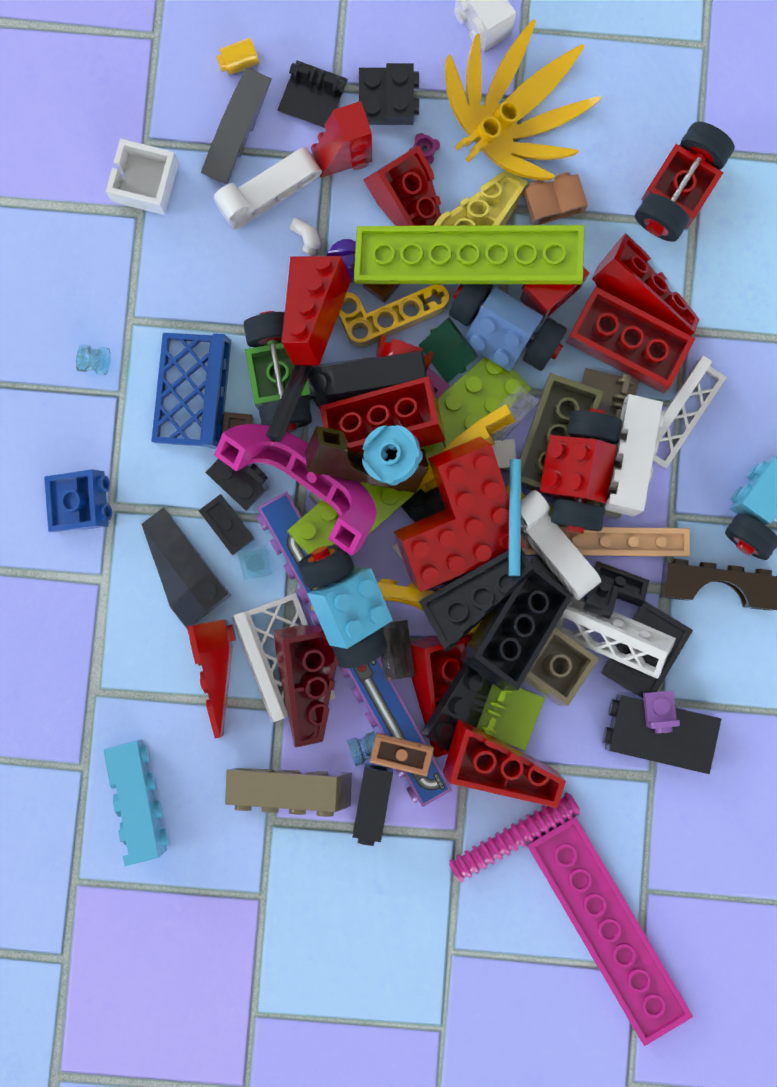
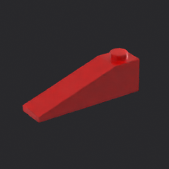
[363,145,441,226]
[592,233,699,336]
[187,620,236,739]
[406,634,472,758]

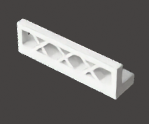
[653,355,727,470]
[556,597,676,679]

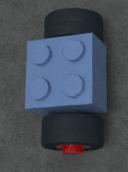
[449,284,567,372]

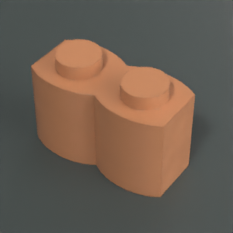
[523,172,588,225]

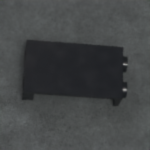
[602,694,722,775]

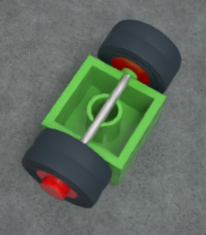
[243,311,312,433]

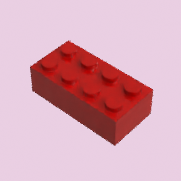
[565,286,696,394]
[320,376,446,455]

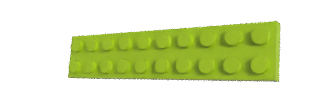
[287,357,532,555]

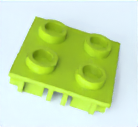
[477,684,545,751]

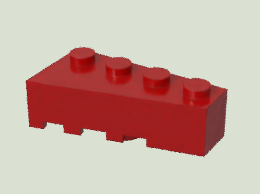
[282,256,351,366]
[443,719,566,808]

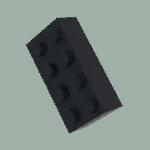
[459,562,574,691]

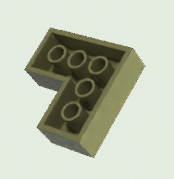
[519,373,622,520]

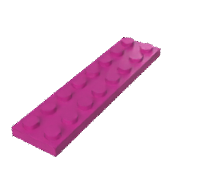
[526,815,693,1047]

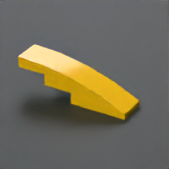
[419,404,516,493]

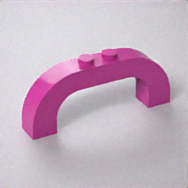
[214,424,377,556]

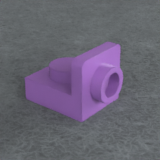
[643,690,680,733]

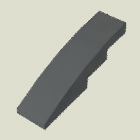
[201,67,272,184]

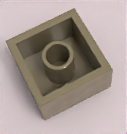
[524,627,599,706]

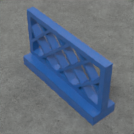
[151,333,232,449]

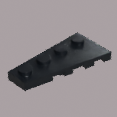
[419,548,535,652]

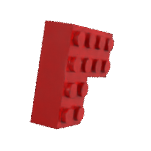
[393,436,525,592]

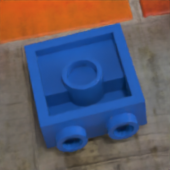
[44,469,112,532]

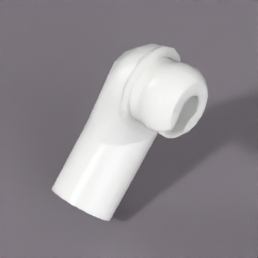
[289,217,321,256]

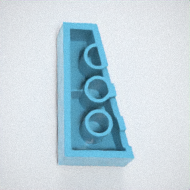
[103,739,170,867]

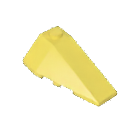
[433,170,529,226]

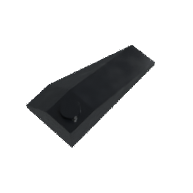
[141,507,232,628]

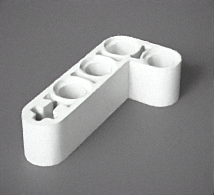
[214,147,322,230]
[521,490,601,600]

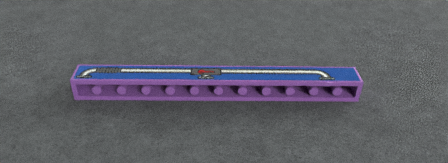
[256,491,452,807]

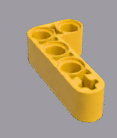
[338,284,449,348]

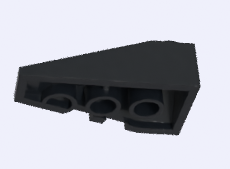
[308,350,427,409]

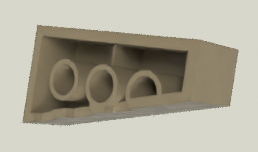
[225,768,352,817]

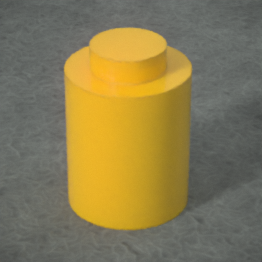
[216,37,260,76]

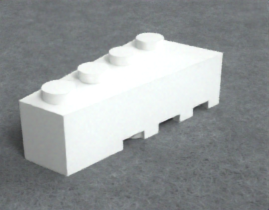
[601,394,665,517]

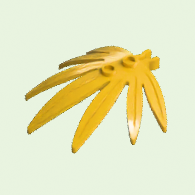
[445,19,601,181]

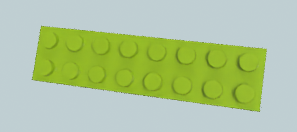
[354,225,584,284]

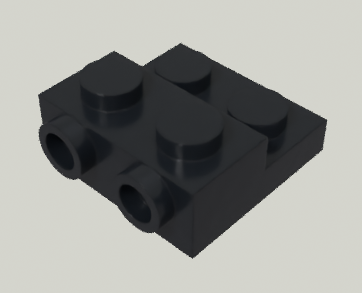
[359,63,419,125]

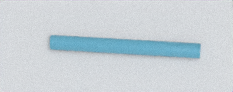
[509,459,521,576]

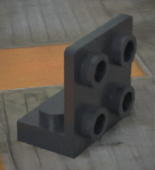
[205,458,269,511]

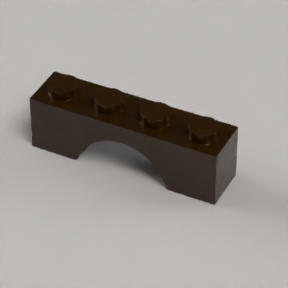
[305,426,429,493]
[660,559,777,611]

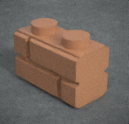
[369,732,434,777]

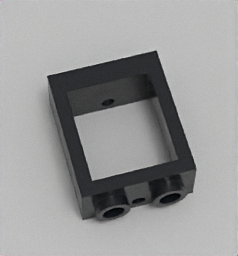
[352,763,393,846]

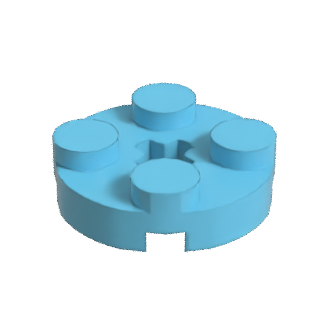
[362,425,423,486]

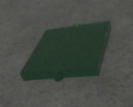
[418,317,479,383]

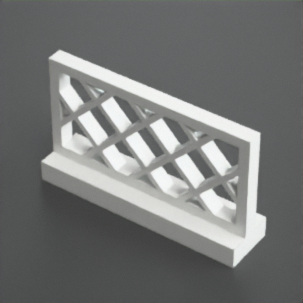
[232,593,336,723]

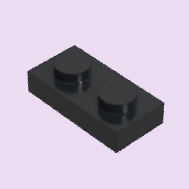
[198,494,255,556]

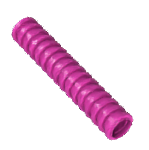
[449,792,580,883]

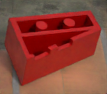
[311,101,372,178]

